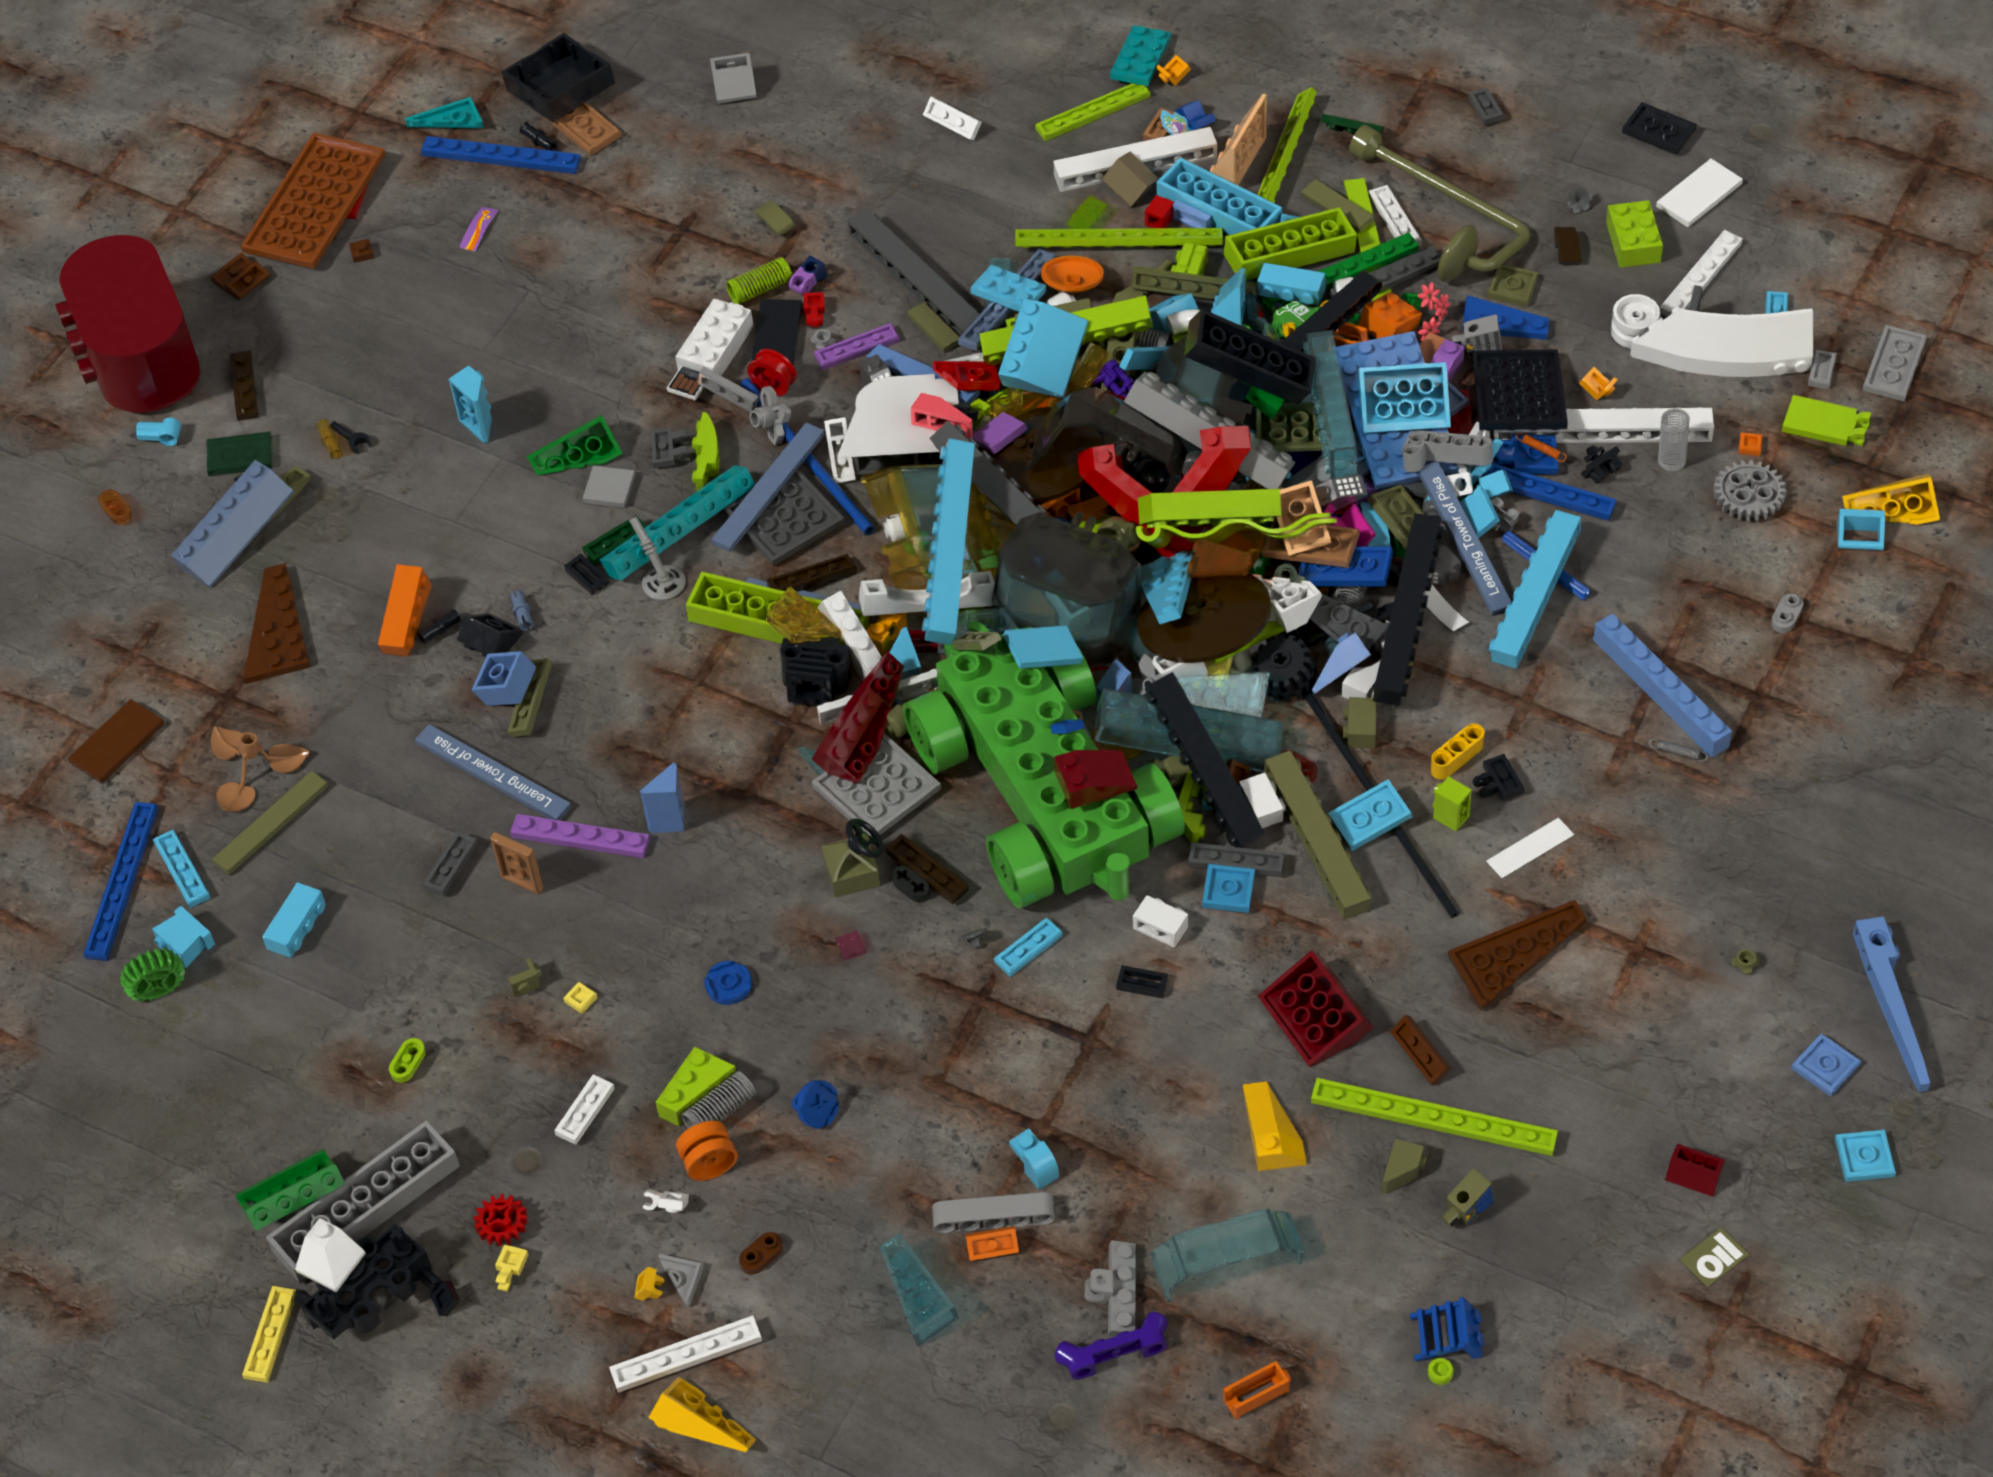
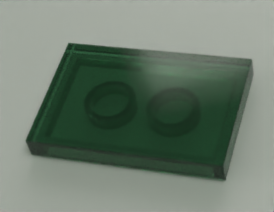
[207,431,272,476]

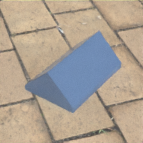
[640,762,685,833]

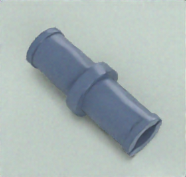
[510,590,534,631]

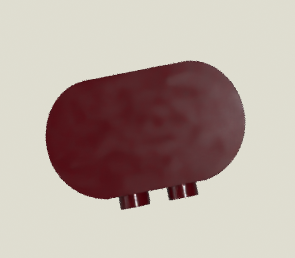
[55,235,201,412]

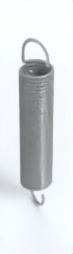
[1649,739,1708,762]

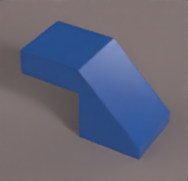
[1175,100,1216,130]

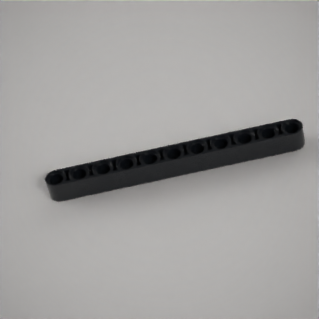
[1210,271,1382,421]

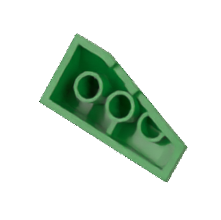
[526,414,623,475]

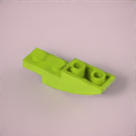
[692,412,720,491]

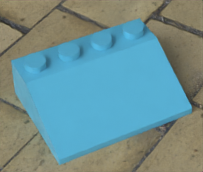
[998,299,1089,398]
[1357,362,1451,433]

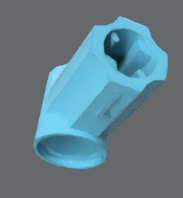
[136,418,182,446]

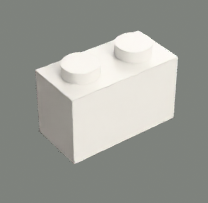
[1239,773,1286,828]
[1133,895,1188,948]

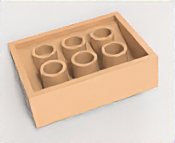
[1210,94,1267,185]

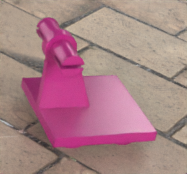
[1322,503,1376,547]

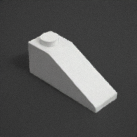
[824,417,856,484]

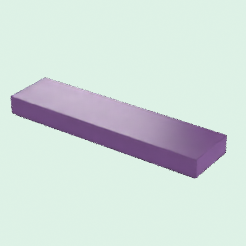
[814,323,900,370]

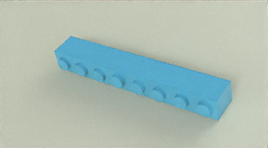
[1489,510,1581,669]

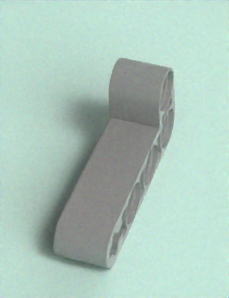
[1402,430,1493,472]

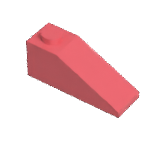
[911,393,973,439]

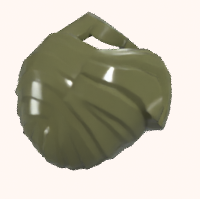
[1097,516,1139,557]

